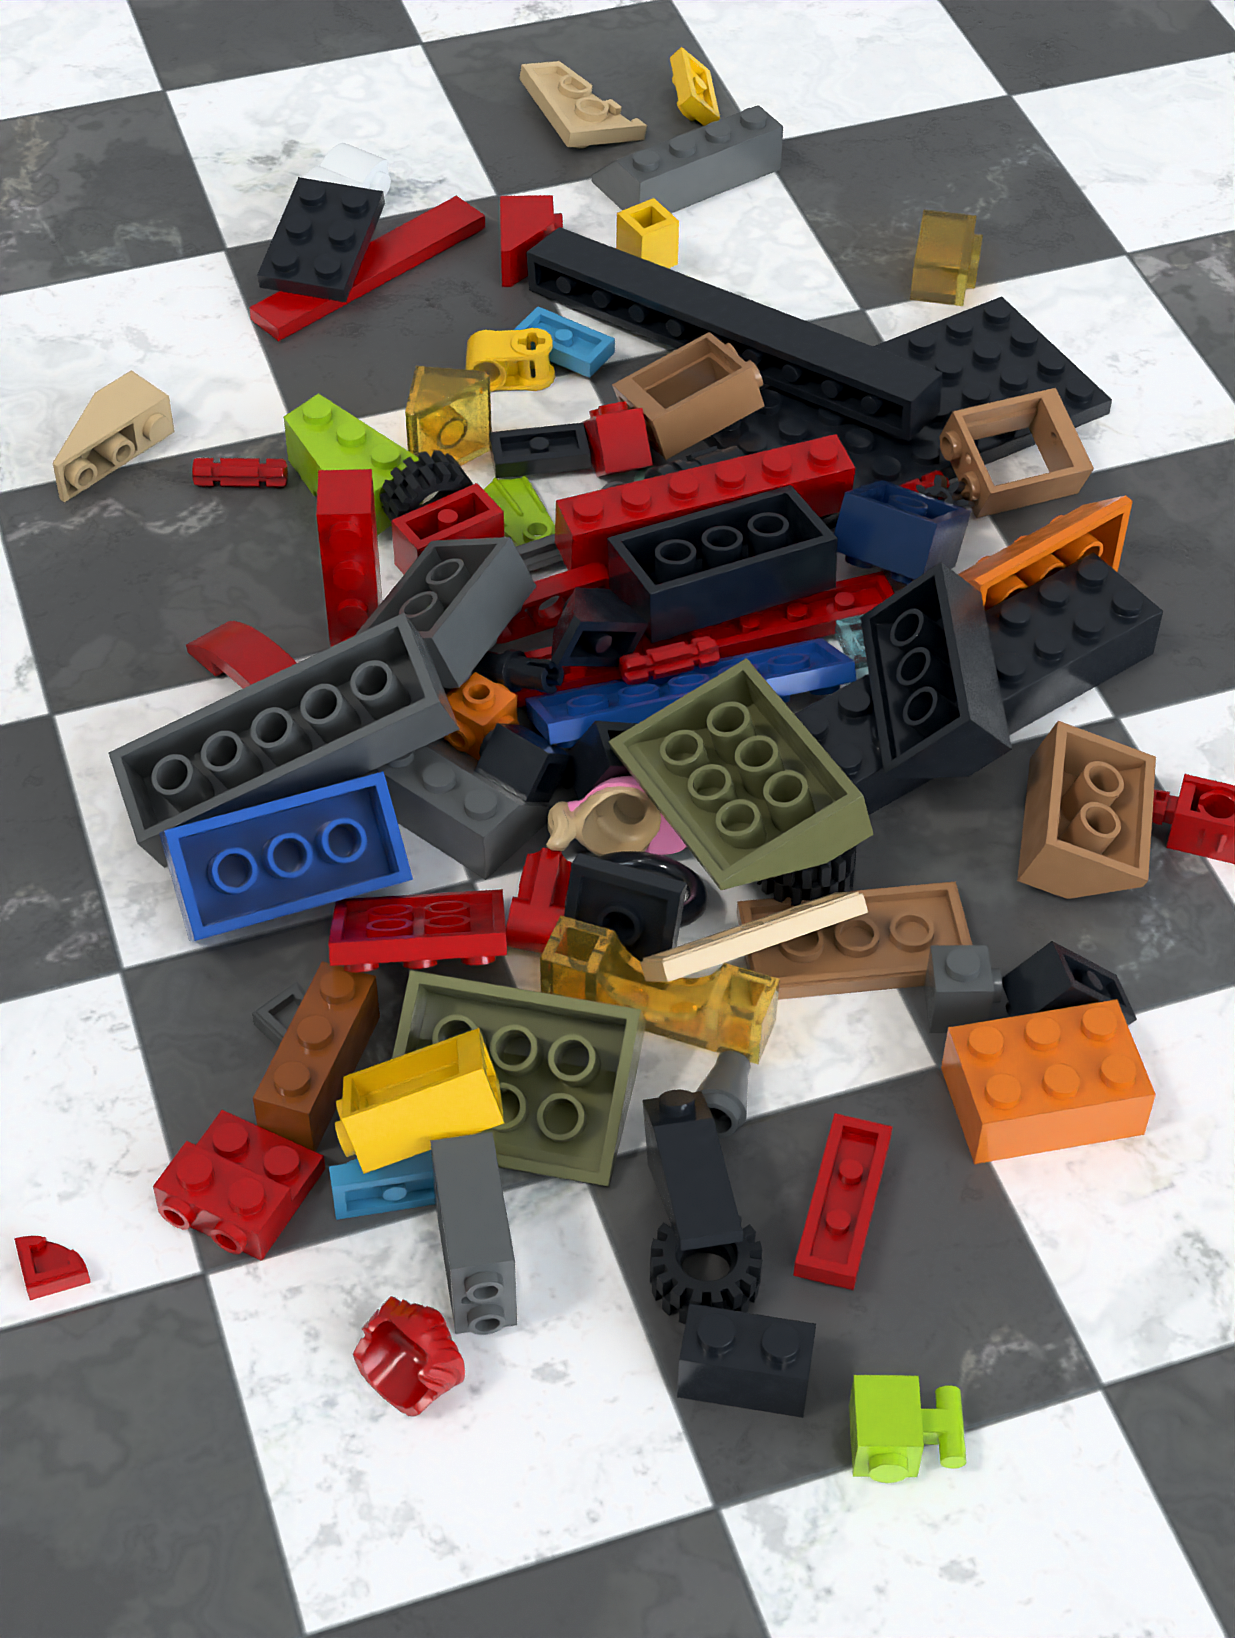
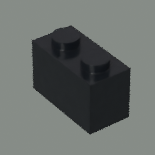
[677,1304,816,1418]

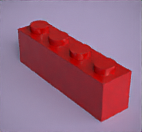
[316,469,383,647]

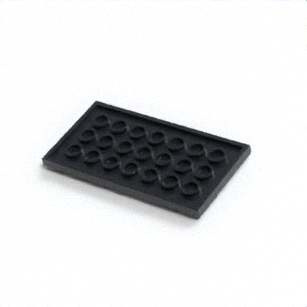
[703,296,1112,529]

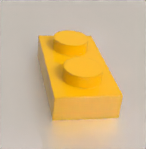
[670,47,720,126]

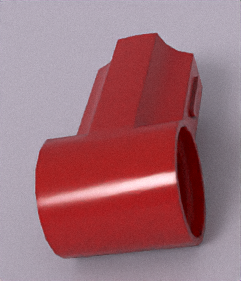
[506,848,572,957]

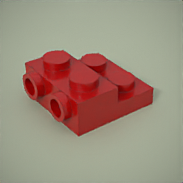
[153,1110,326,1261]

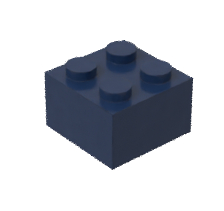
[834,480,971,584]

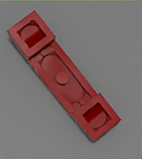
[186,621,297,689]

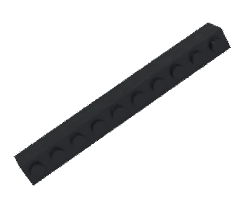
[526,227,942,441]

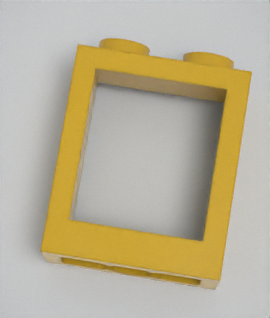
[335,1028,504,1174]

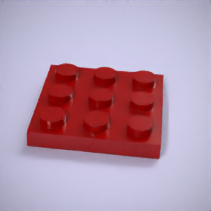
[328,889,507,973]

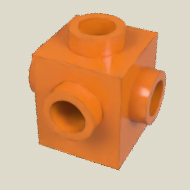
[444,672,519,760]

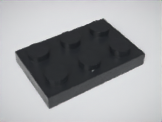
[257,177,385,302]

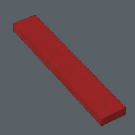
[249,195,486,341]

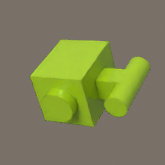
[849,1375,967,1483]

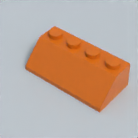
[958,495,1133,610]

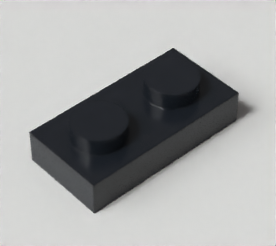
[489,422,591,478]

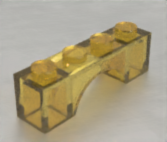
[540,915,780,1065]

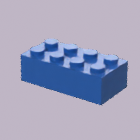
[159,771,413,941]

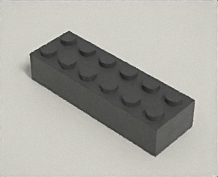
[108,613,459,868]

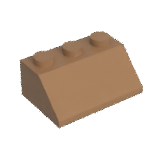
[1017,721,1156,899]

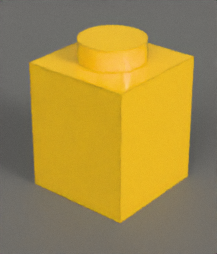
[616,198,679,268]

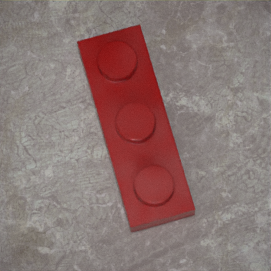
[793,1113,893,1290]

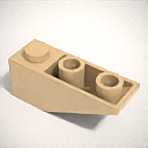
[53,370,175,503]

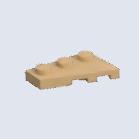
[520,61,647,148]

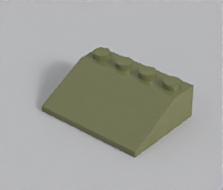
[608,658,874,890]
[392,970,646,1187]

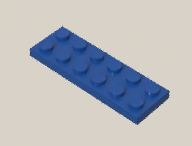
[525,638,857,748]

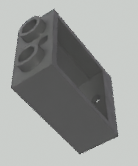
[430,1132,517,1335]

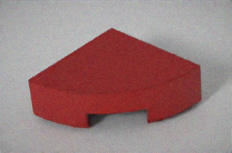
[14,1236,91,1300]

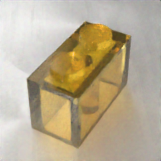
[910,209,983,306]

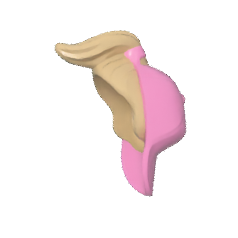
[546,776,687,856]

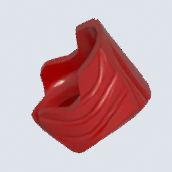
[353,1296,465,1416]

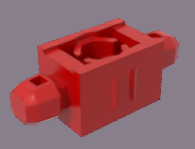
[1152,774,1235,864]

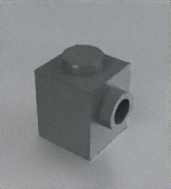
[924,945,1002,1033]

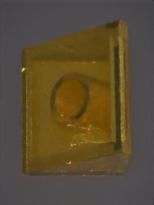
[405,366,492,466]

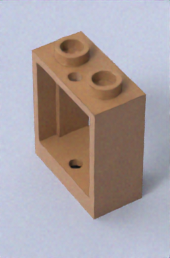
[612,332,765,460]
[939,388,1094,518]

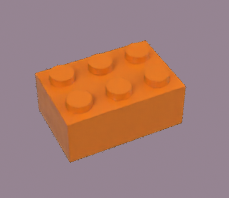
[941,999,1156,1164]

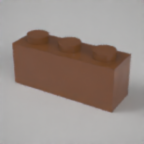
[253,961,380,1152]

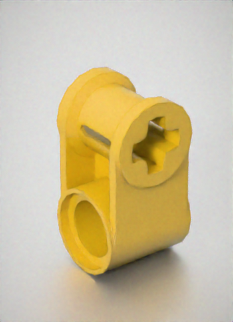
[465,328,555,392]

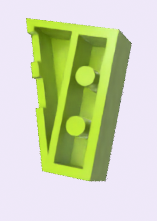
[283,393,424,536]

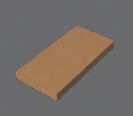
[737,881,972,1002]

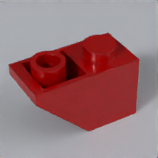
[581,401,653,477]

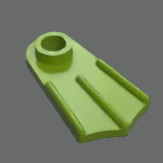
[483,476,555,546]

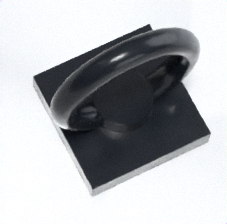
[558,851,708,990]

